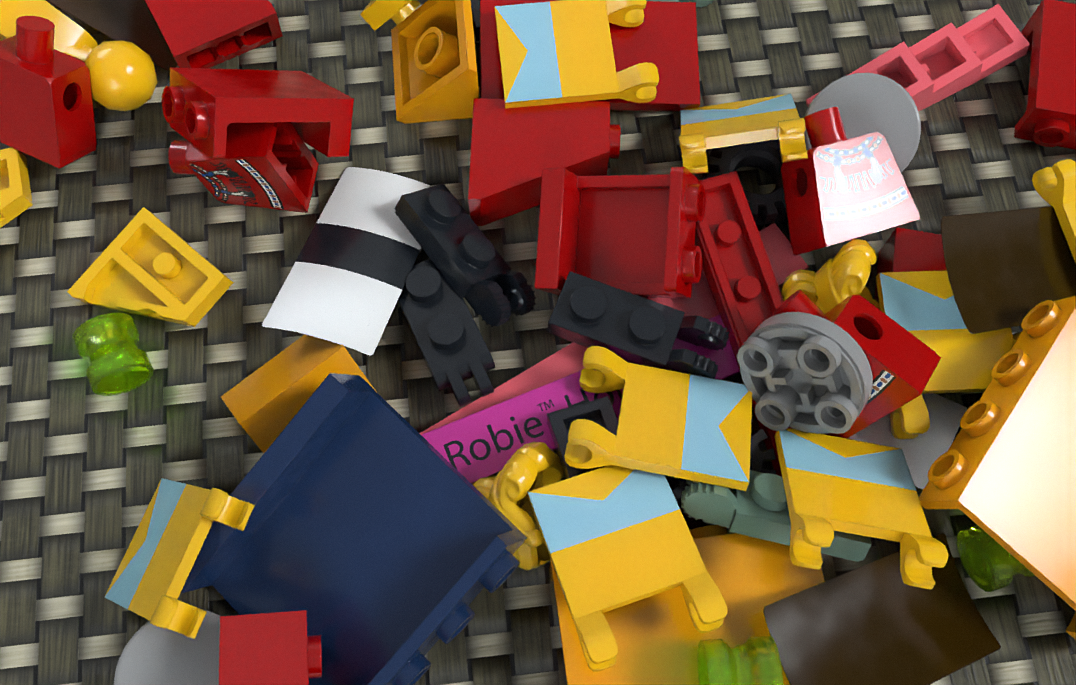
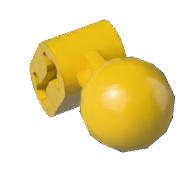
[0,0,158,111]

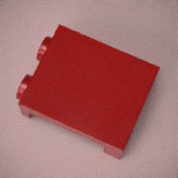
[1014,0,1076,150]
[162,67,354,158]
[535,167,706,299]

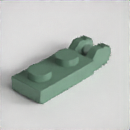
[681,470,872,562]

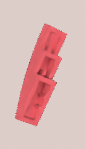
[806,4,1030,111]

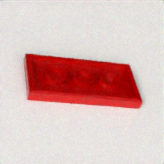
[479,0,700,111]

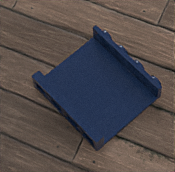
[181,373,527,685]

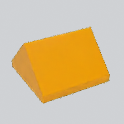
[391,0,479,124]
[221,335,376,453]

